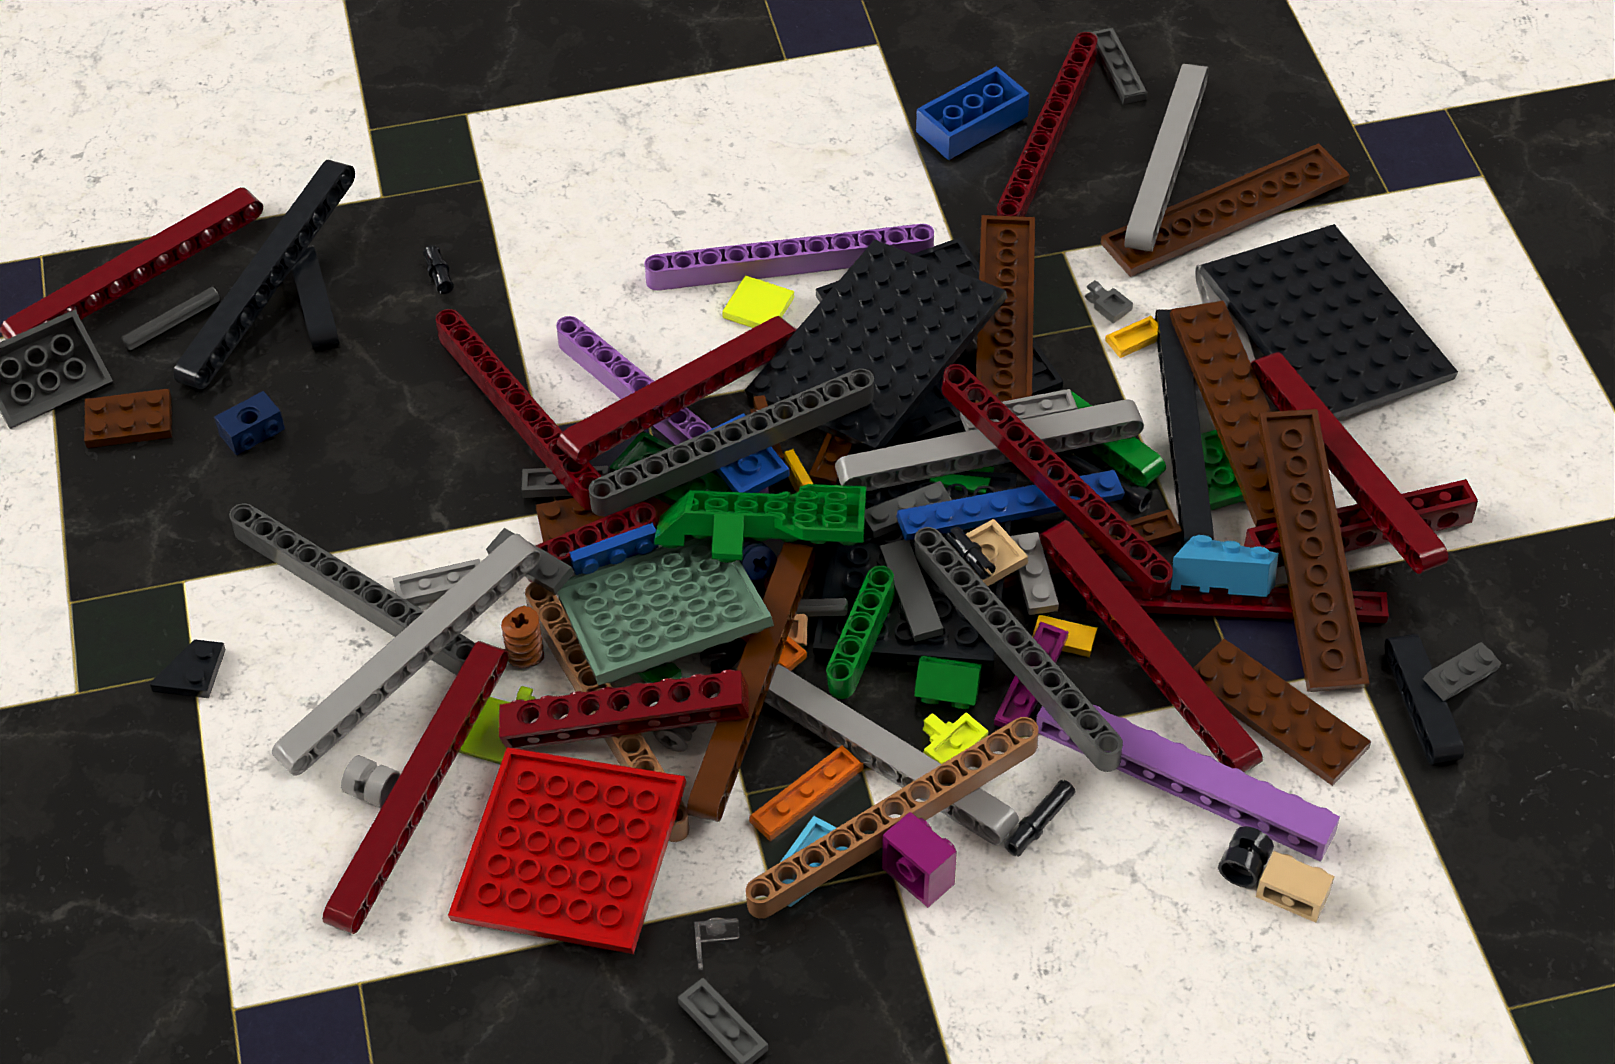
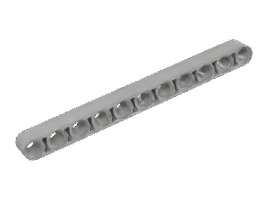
[1125,64,1209,252]
[835,399,1144,491]
[272,534,541,776]
[729,658,1019,845]

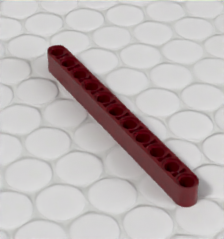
[997,32,1098,217]
[0,187,263,339]
[435,309,601,510]
[557,316,797,464]
[1250,352,1448,574]
[942,364,1173,596]
[1040,520,1263,773]
[322,641,509,934]

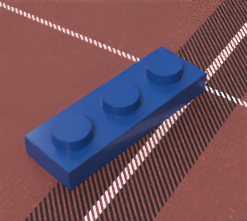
[569,523,659,575]

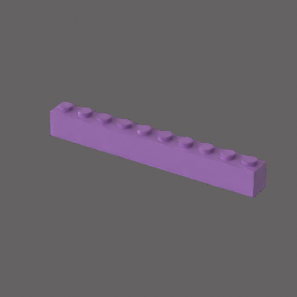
[1036,705,1340,862]

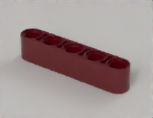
[527,502,659,583]

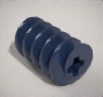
[739,537,777,581]

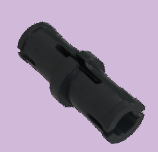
[423,245,454,294]
[945,527,996,580]

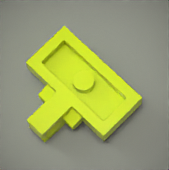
[923,713,989,764]

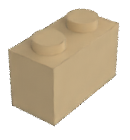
[1256,851,1335,923]

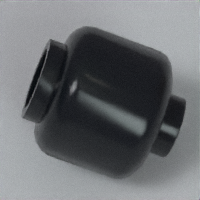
[700,638,739,673]

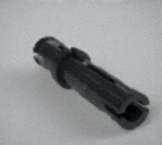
[1004,780,1076,857]

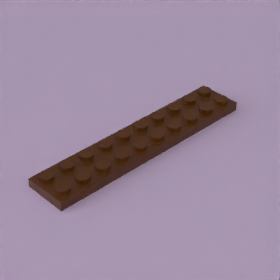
[1100,143,1350,277]
[975,215,1035,403]
[1170,300,1276,527]
[1257,409,1370,692]

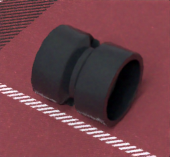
[1218,826,1274,888]

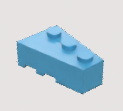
[1171,535,1279,597]

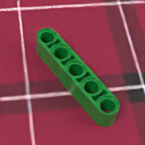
[1071,391,1166,488]
[826,566,895,699]

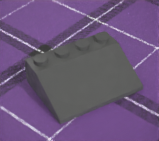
[0,310,113,429]

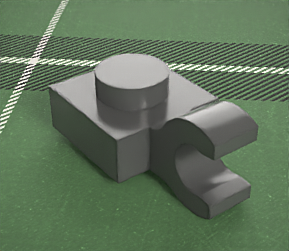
[1085,280,1133,324]

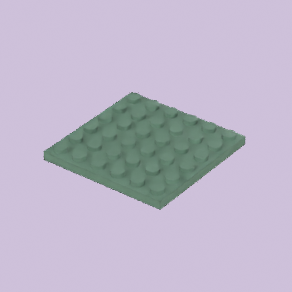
[557,536,774,686]

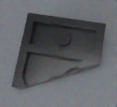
[150,639,226,698]

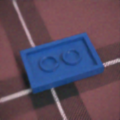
[703,413,790,493]

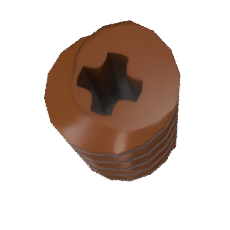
[501,605,544,668]

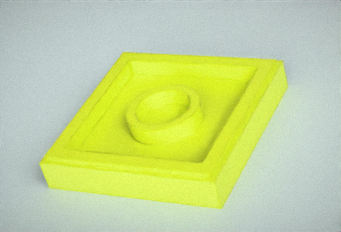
[722,275,794,328]

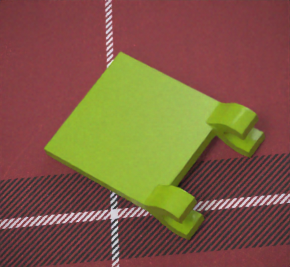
[459,686,536,765]

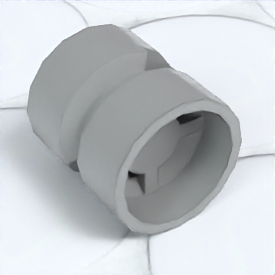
[341,755,400,808]

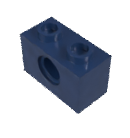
[214,391,285,455]

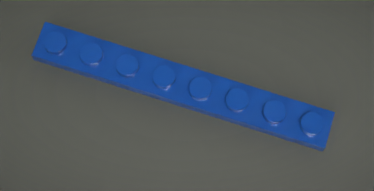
[896,470,1125,541]

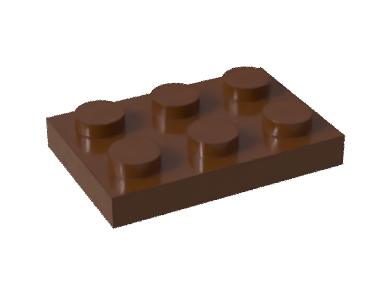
[84,388,172,448]

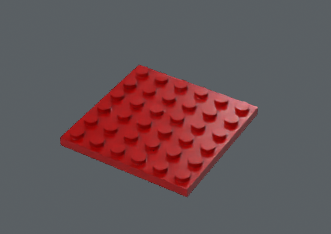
[448,747,687,954]

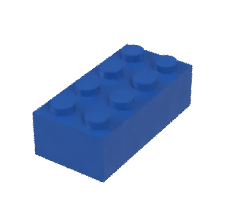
[916,66,1029,160]

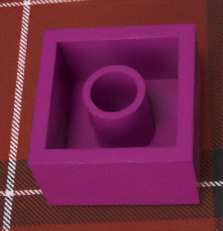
[882,812,957,908]

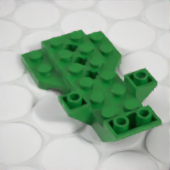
[654,484,866,563]

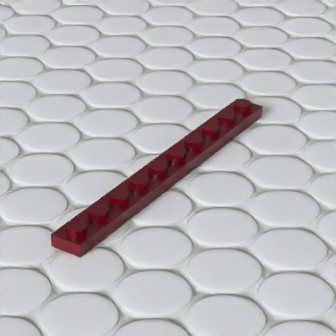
[1087,581,1389,623]

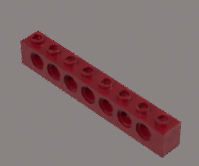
[1244,479,1478,568]
[499,670,749,750]

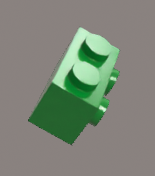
[914,656,982,709]

